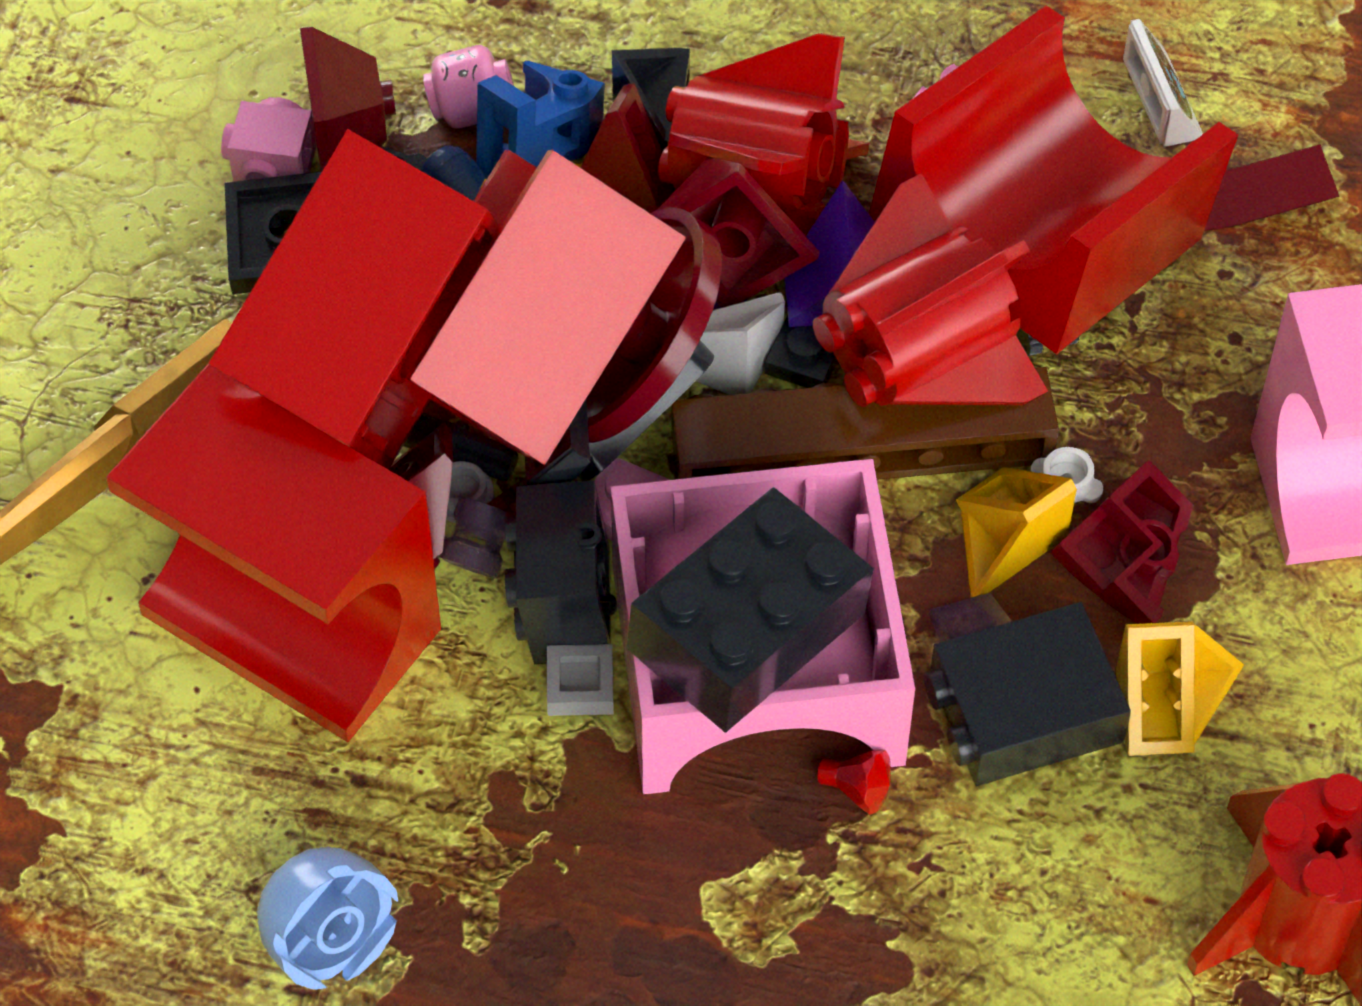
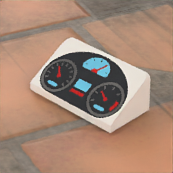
[1123,19,1203,147]

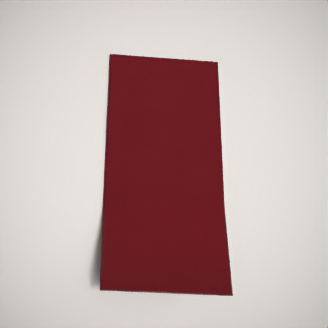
[1204,144,1340,231]

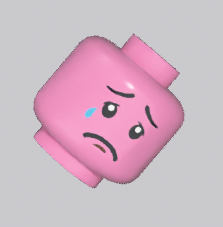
[423,45,514,129]

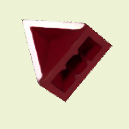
[580,83,676,213]

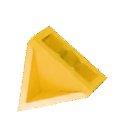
[956,467,1077,605]
[1115,622,1244,756]

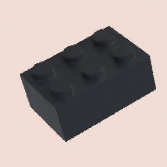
[626,487,874,733]

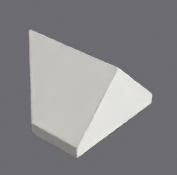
[696,292,785,395]

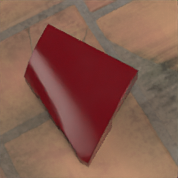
[1050,460,1193,624]

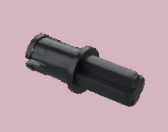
[403,412,518,481]

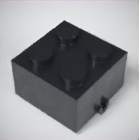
[505,480,618,665]

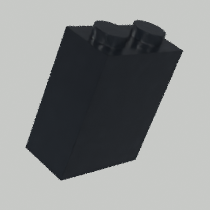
[924,602,1131,786]

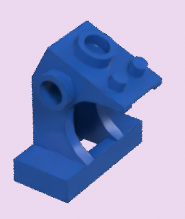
[476,60,605,176]

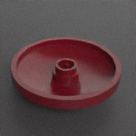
[586,208,722,443]

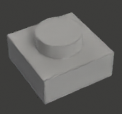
[547,644,614,716]

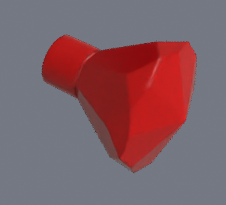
[817,750,891,815]

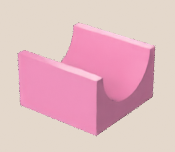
[1250,284,1362,565]
[611,459,915,794]

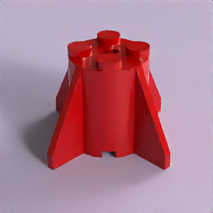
[658,33,869,236]
[813,173,1048,407]
[1187,773,1362,1006]

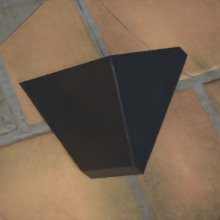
[612,48,690,151]

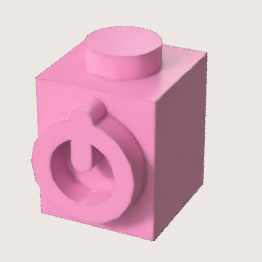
[221,97,317,182]

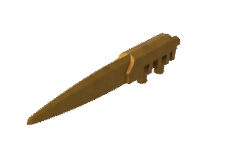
[0,318,237,565]

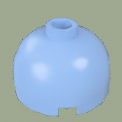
[257,847,398,990]

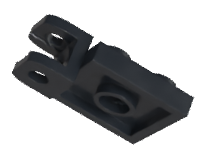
[224,172,322,294]

